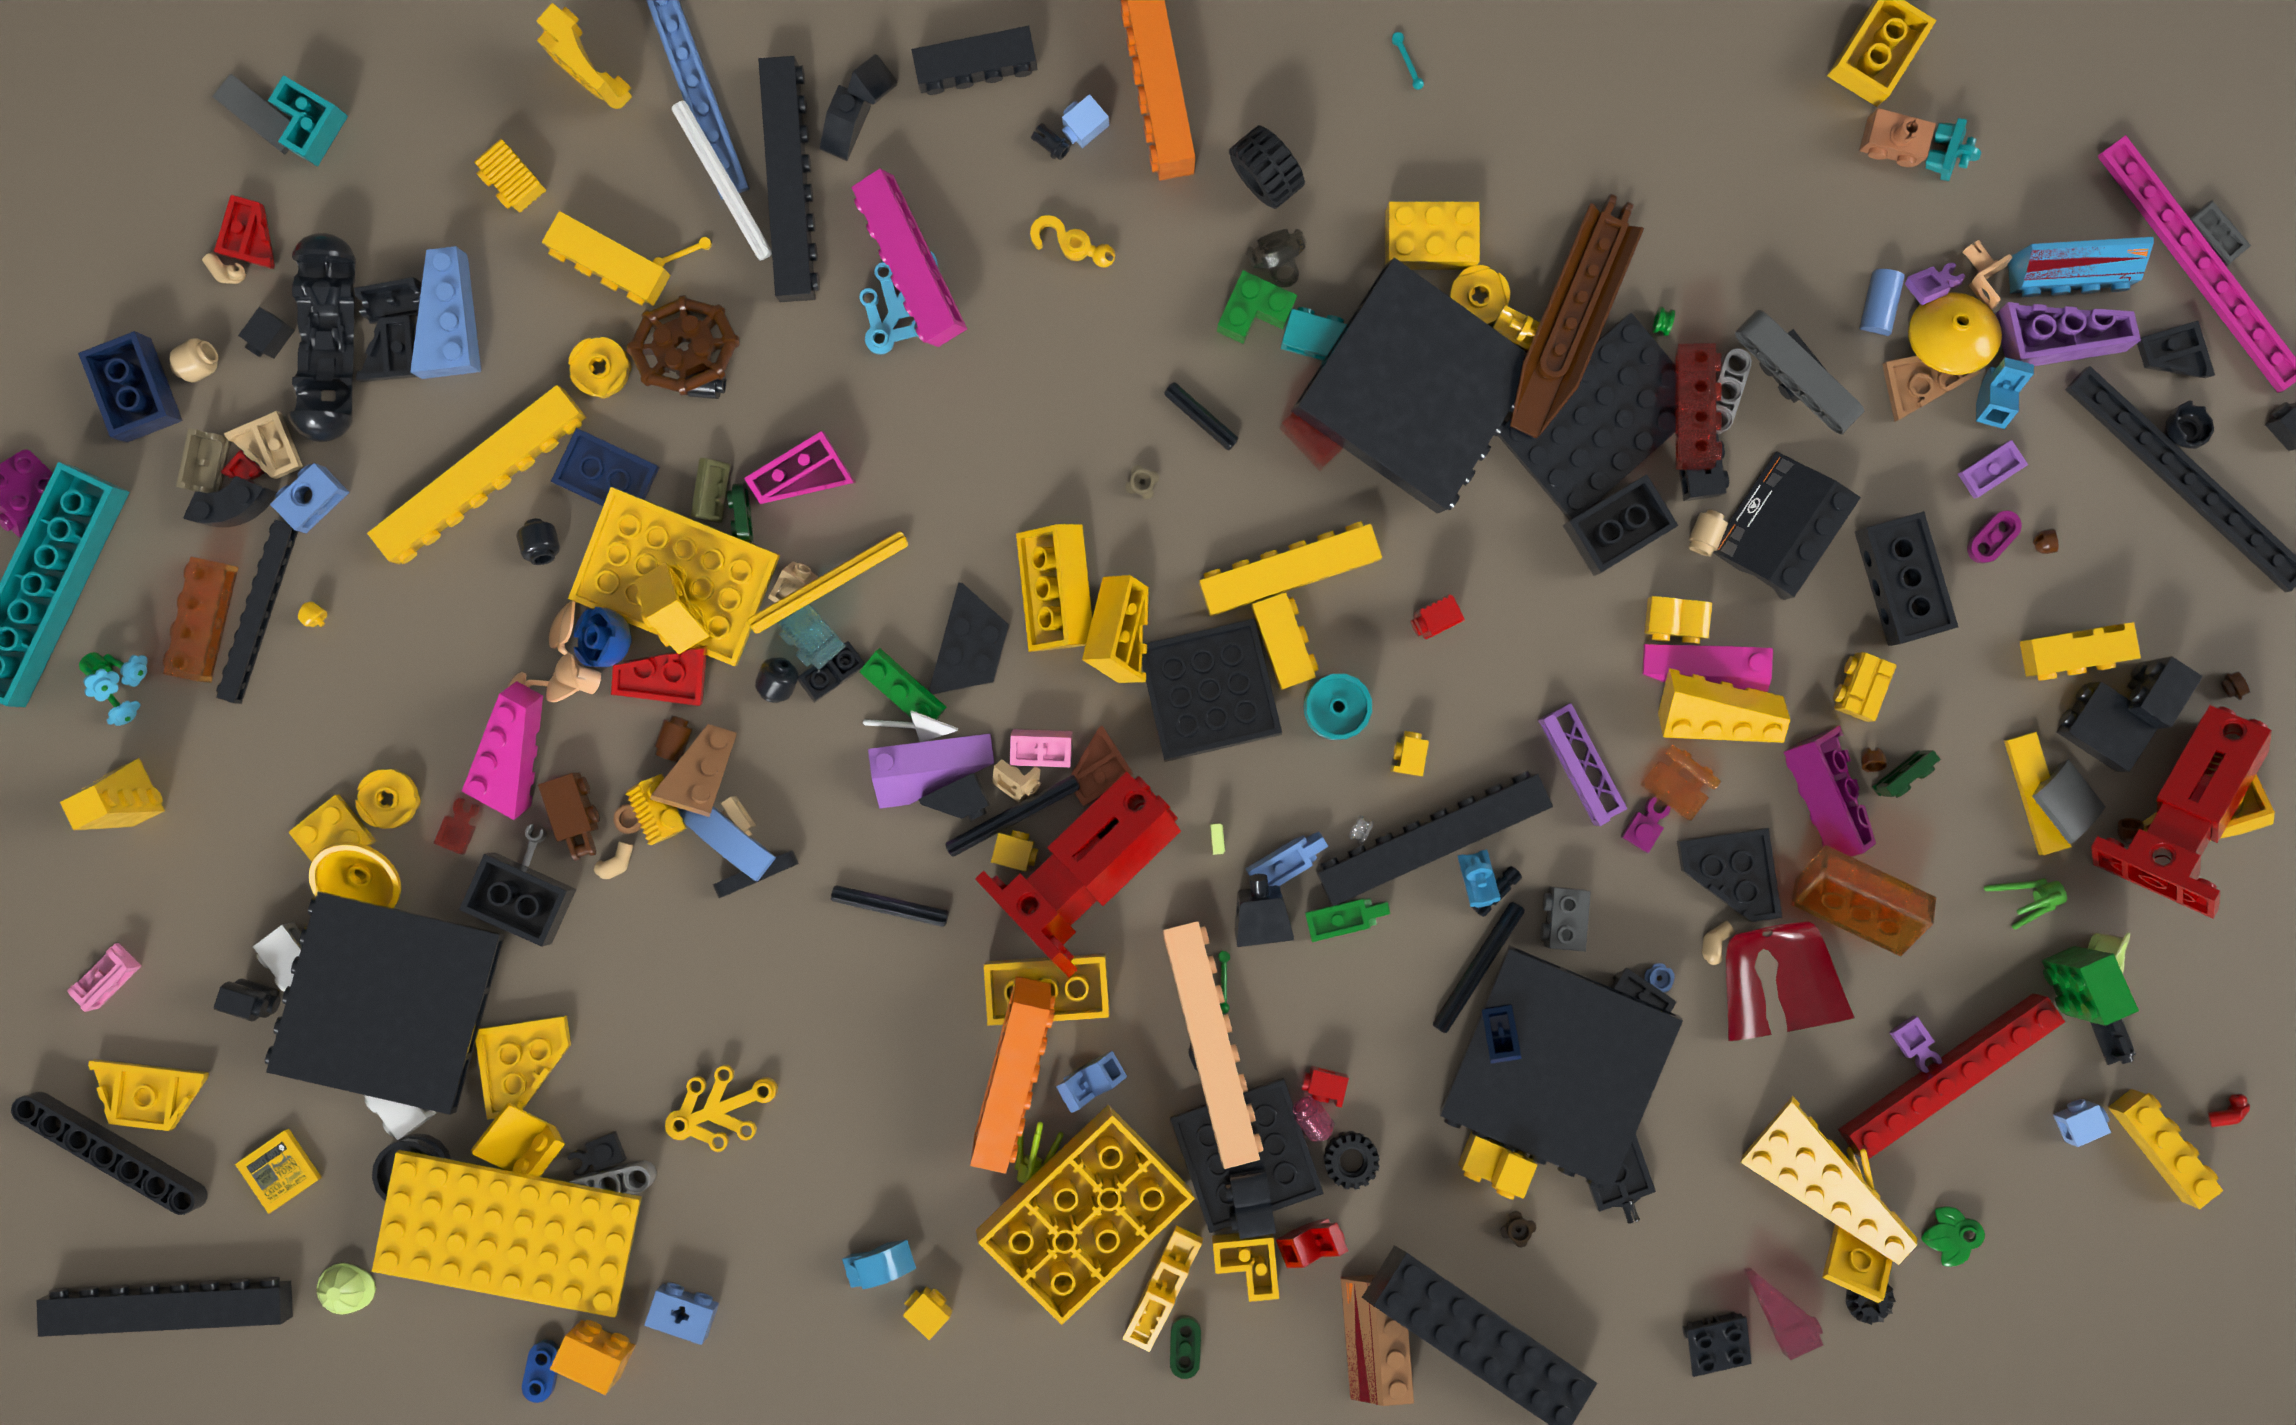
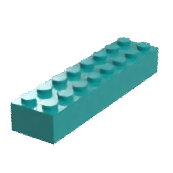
[0,462,130,707]

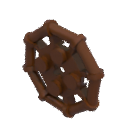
[627,295,740,395]

